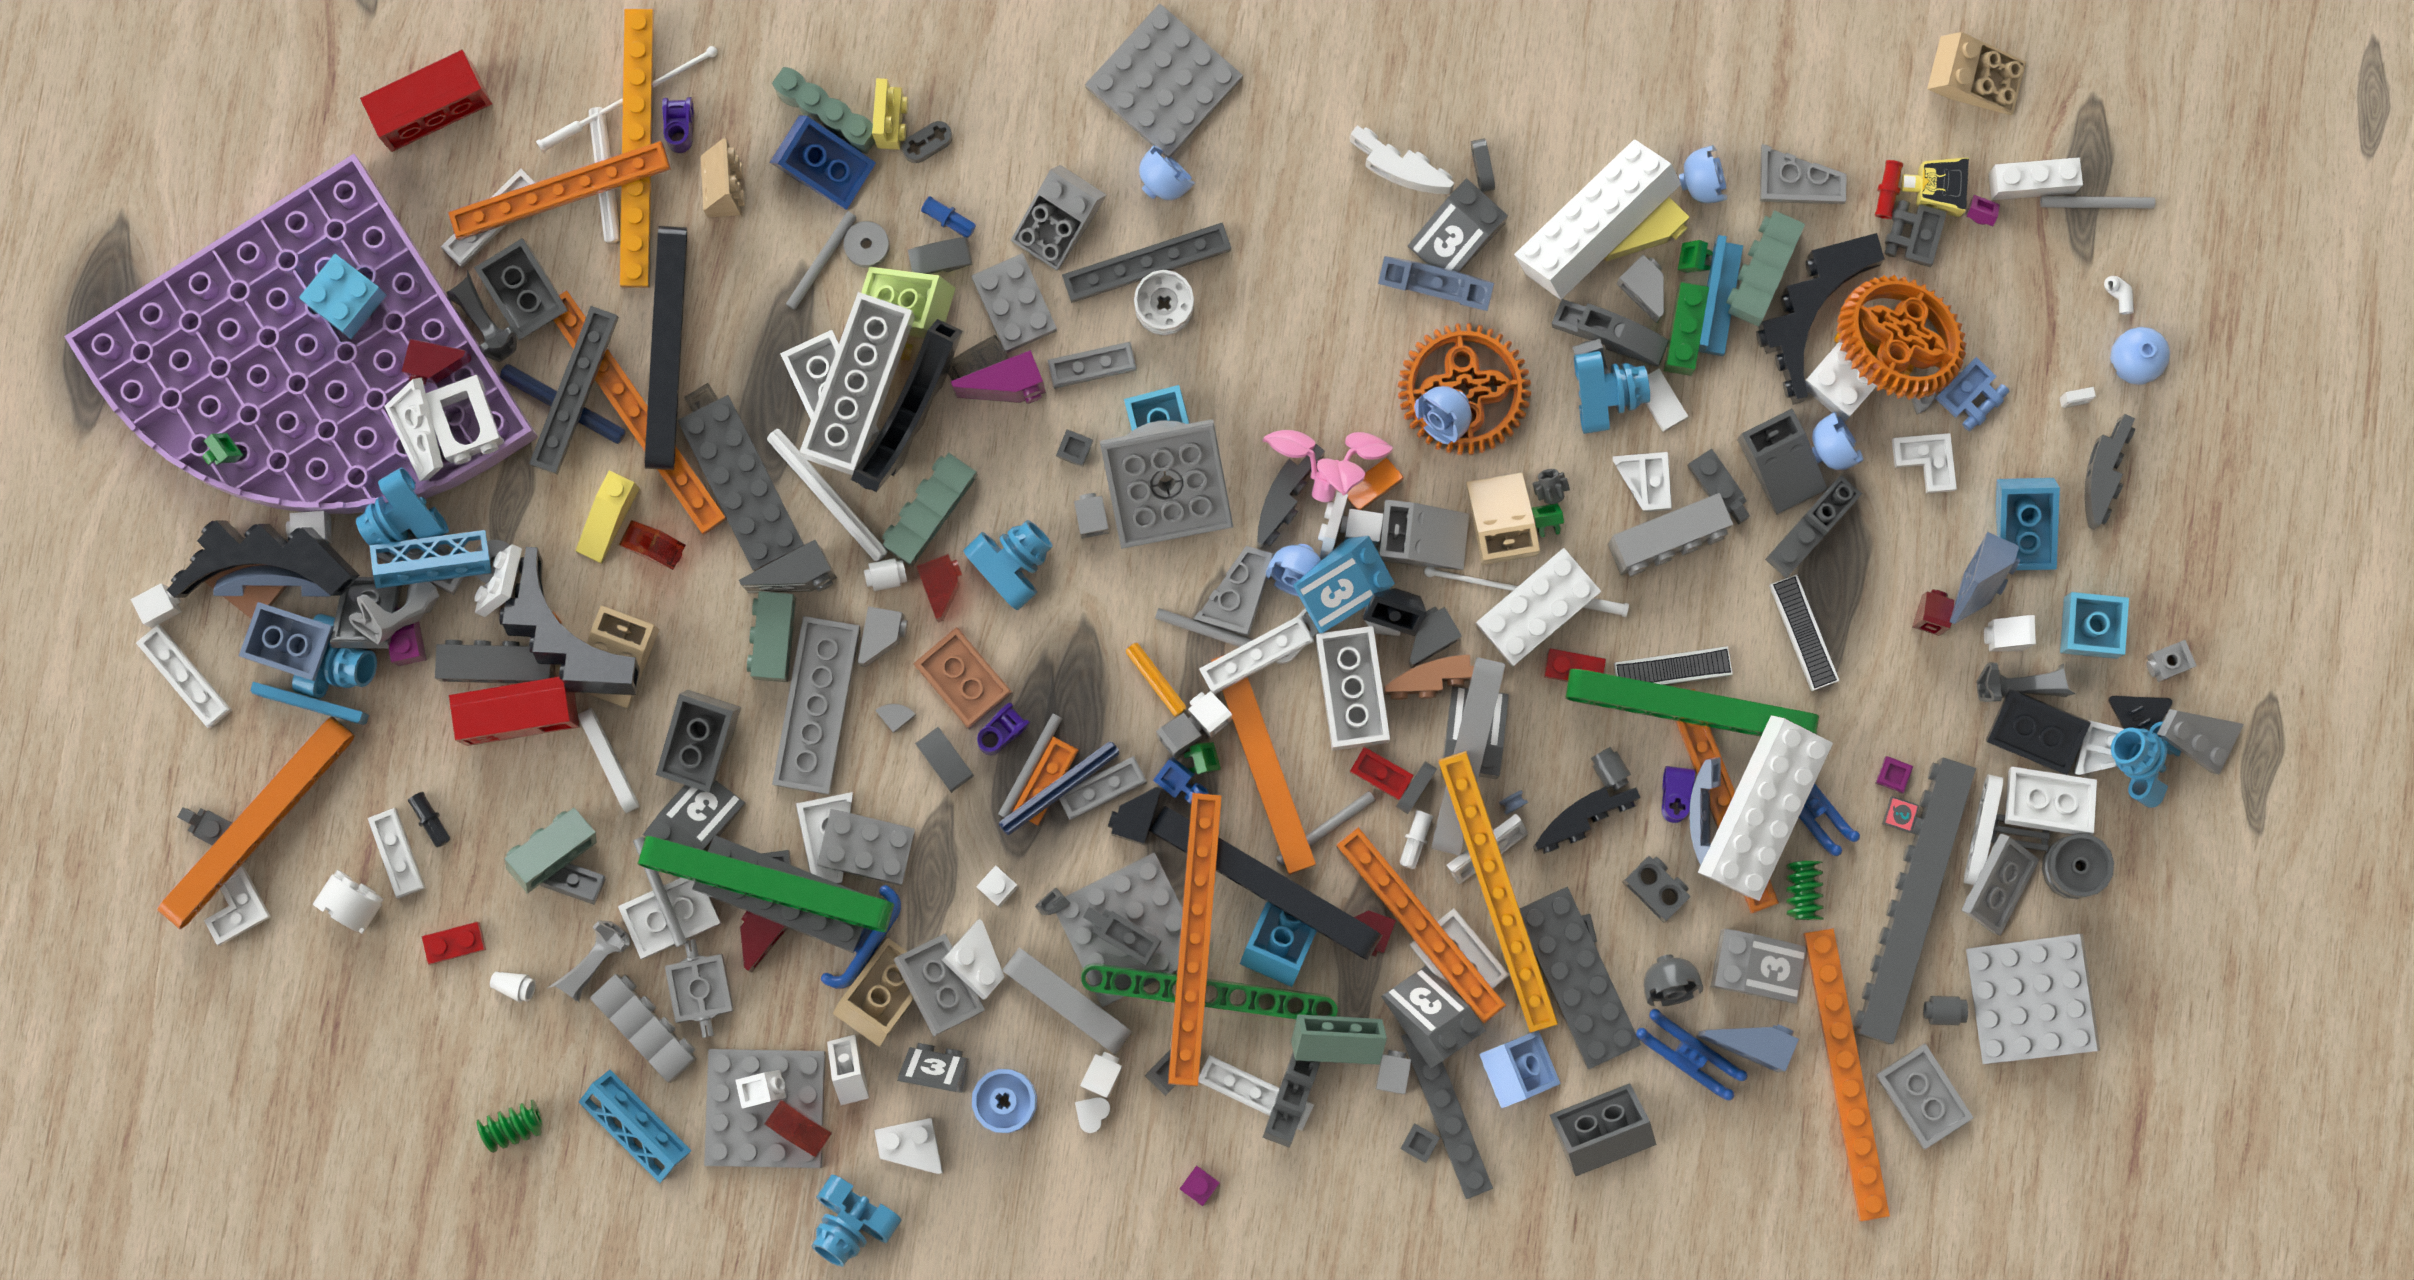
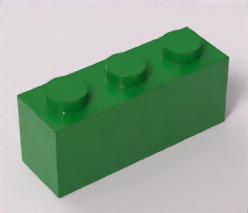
[1663,282,1709,376]

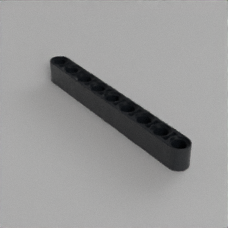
[645,226,687,470]
[1149,806,1383,961]

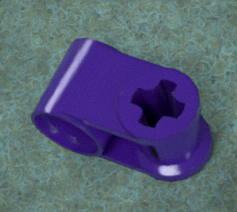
[662,97,694,153]
[977,702,1030,756]
[1661,766,1695,823]

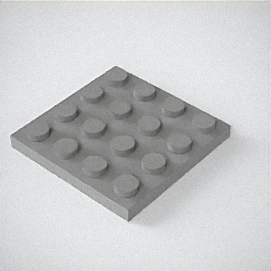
[1085,3,1243,158]
[1054,852,1182,1008]
[1966,934,2100,1064]
[704,1049,825,1168]

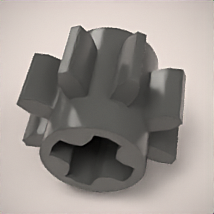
[1532,469,1570,504]

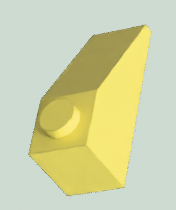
[1604,197,1689,261]
[575,470,640,564]

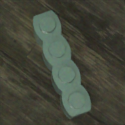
[772,67,875,154]
[1726,210,1805,327]
[882,453,978,567]

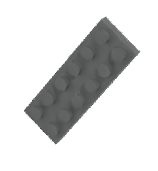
[677,395,804,572]
[692,835,864,953]
[1520,887,1641,1069]

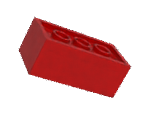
[360,49,492,152]
[449,677,580,746]

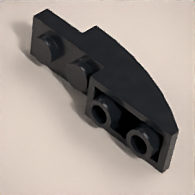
[1533,787,1641,854]

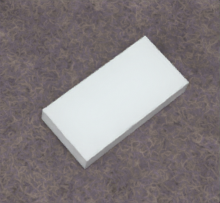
[1646,369,1688,432]

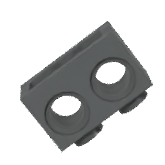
[1622,856,1691,922]

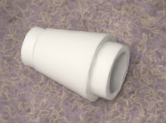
[490,971,536,1003]

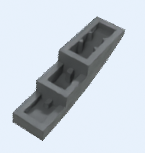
[1262,1052,1321,1148]

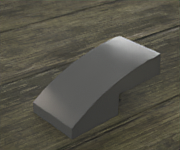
[908,237,973,274]
[915,727,974,793]

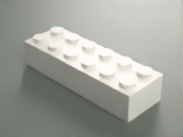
[1514,139,1681,300]
[800,292,915,475]
[1698,716,1833,901]

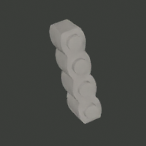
[590,974,697,1083]

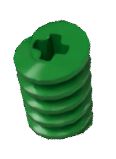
[1786,861,1824,920]
[476,1100,542,1153]

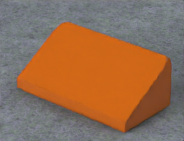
[1347,458,1404,510]

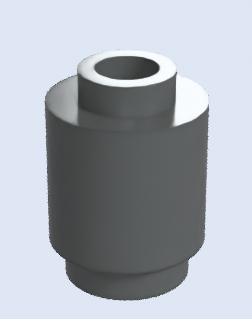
[1591,747,1631,791]
[1923,996,1968,1026]

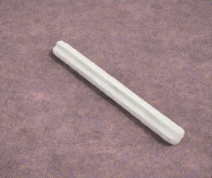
[767,429,888,562]

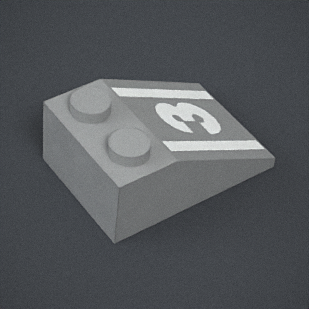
[1710,929,1806,1004]

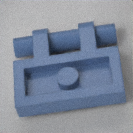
[1935,357,2010,431]

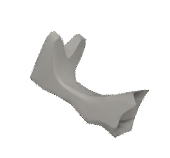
[349,582,439,645]
[548,921,630,1003]

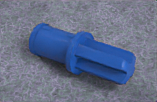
[921,196,976,238]

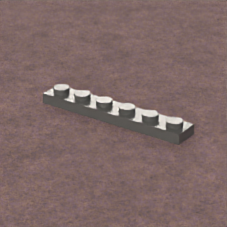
[1062,222,1232,303]
[529,306,619,475]
[1401,1034,1493,1199]

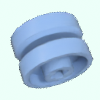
[972,1069,1037,1133]

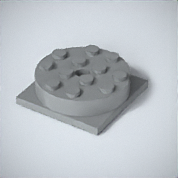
[1100,419,1233,549]

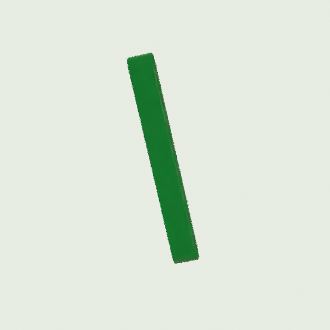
[1565,669,1819,737]
[637,836,895,933]
[1081,963,1338,1019]

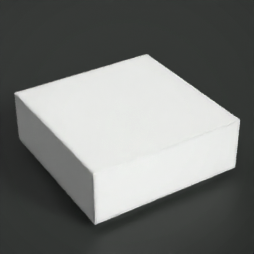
[2060,387,2096,408]

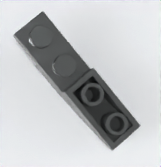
[1551,299,1669,367]
[2084,414,2135,530]
[1257,444,1325,549]
[1765,475,1862,578]

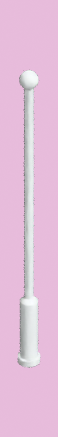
[536,46,718,153]
[1424,567,1629,617]

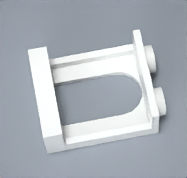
[426,375,505,465]

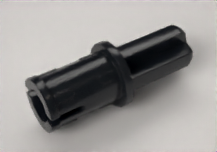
[408,792,450,848]

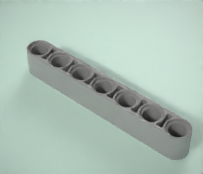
[1431,657,1505,855]

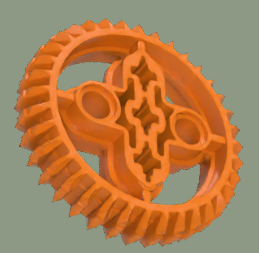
[1836,275,1967,400]
[1398,323,1531,456]

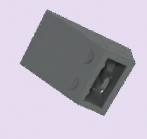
[1737,409,1827,515]

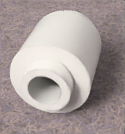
[864,558,907,591]

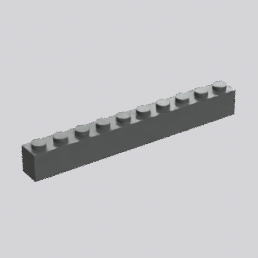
[1853,757,1976,1045]

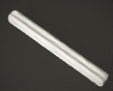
[589,107,620,243]

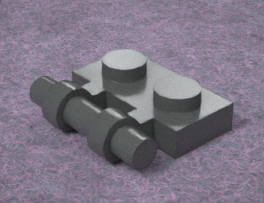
[1885,200,1947,267]

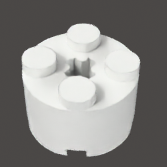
[313,870,383,934]

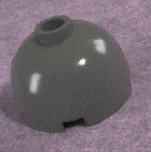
[1643,954,1703,1006]

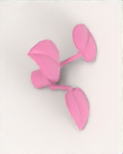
[1263,430,1393,502]

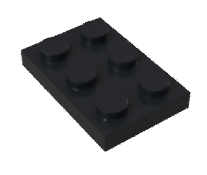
[1986,688,2091,775]

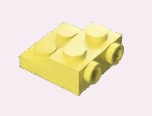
[872,78,908,150]

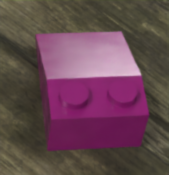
[951,350,1046,404]

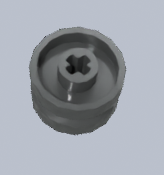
[2042,833,2114,899]

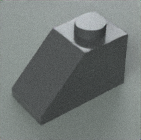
[1409,606,1462,668]

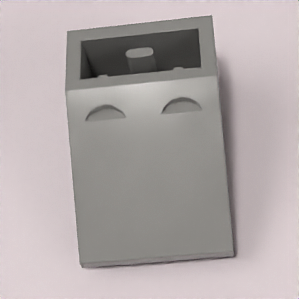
[1010,165,1107,271]
[1379,500,1469,570]

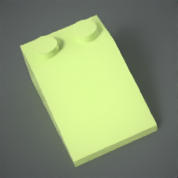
[861,267,956,338]

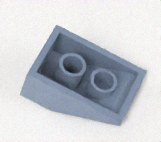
[1950,532,2020,624]
[239,602,334,681]
[1697,1024,1799,1072]

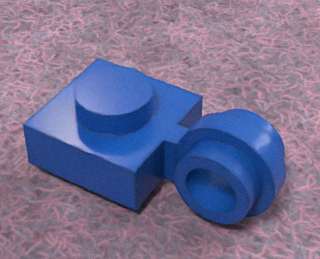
[1153,756,1209,804]

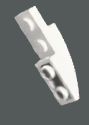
[1350,125,1454,194]

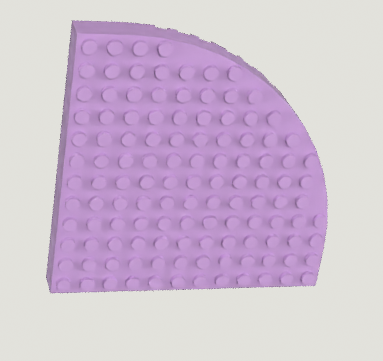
[64,154,538,514]

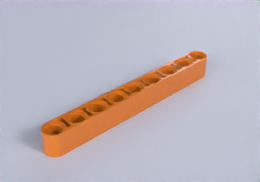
[157,717,355,929]

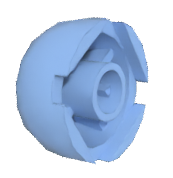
[1139,145,1195,200]
[1679,145,1727,204]
[2110,327,2170,385]
[1414,386,1472,444]
[1812,412,1864,470]
[1266,544,1321,597]

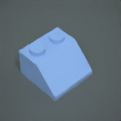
[1479,1030,1561,1108]

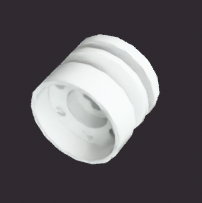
[1134,270,1194,335]

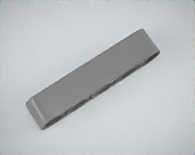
[1002,947,1132,1055]

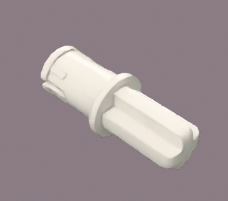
[1400,811,1434,869]

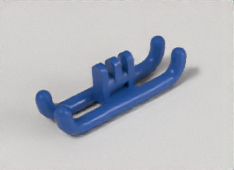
[1799,783,1860,856]
[821,885,901,989]
[1636,1009,1748,1101]

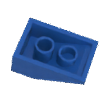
[769,115,876,210]

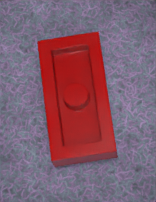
[1544,648,1606,682]
[1350,747,1414,801]
[421,922,486,965]

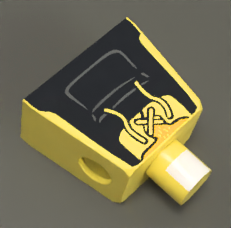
[1901,158,1969,217]

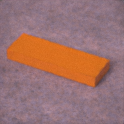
[1013,737,1079,826]

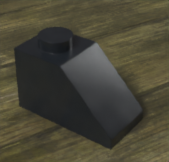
[1363,588,1427,636]
[1108,787,1162,846]

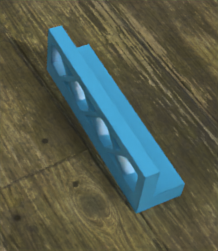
[1698,235,1743,356]
[369,530,492,589]
[579,1070,692,1183]

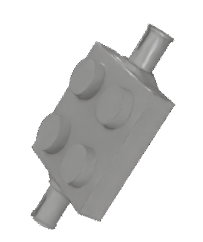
[665,939,734,1038]

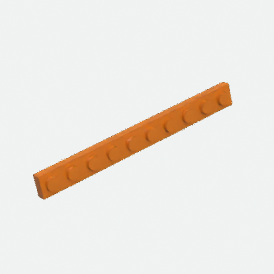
[553,290,727,535]
[1168,793,1222,1087]
[1804,928,1890,1221]

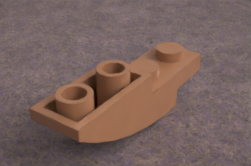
[1384,655,1474,700]

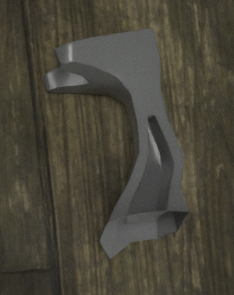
[446,270,517,362]
[1976,662,2075,702]

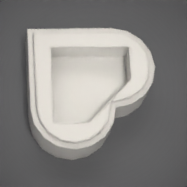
[1075,1097,1110,1133]

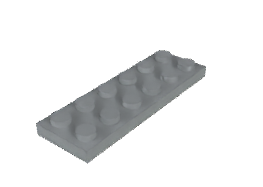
[772,616,860,795]

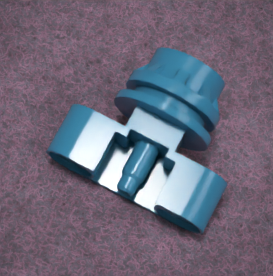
[1574,351,1650,434]
[356,467,449,545]
[963,520,1053,610]
[292,613,377,699]
[2111,722,2181,808]
[812,1174,902,1267]

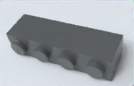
[435,640,555,684]

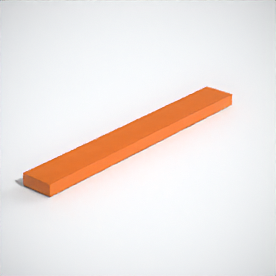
[448,141,671,240]
[1211,655,1316,875]
[1675,689,1779,914]
[1336,827,1506,1024]

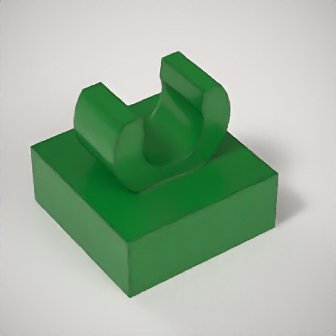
[1677,240,1713,273]
[202,433,243,465]
[1531,503,1564,537]
[1184,742,1221,774]

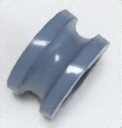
[1499,790,1528,815]

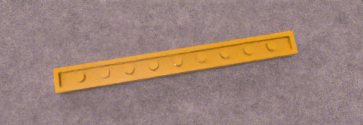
[620,9,654,288]
[1439,751,1558,1033]

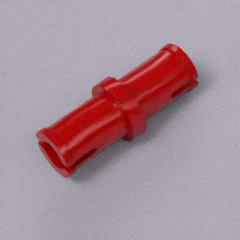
[1874,160,1903,219]

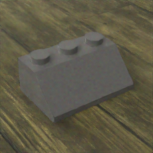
[1550,1083,1657,1177]

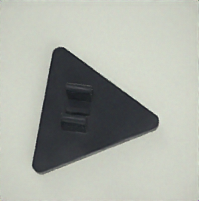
[2108,696,2172,731]

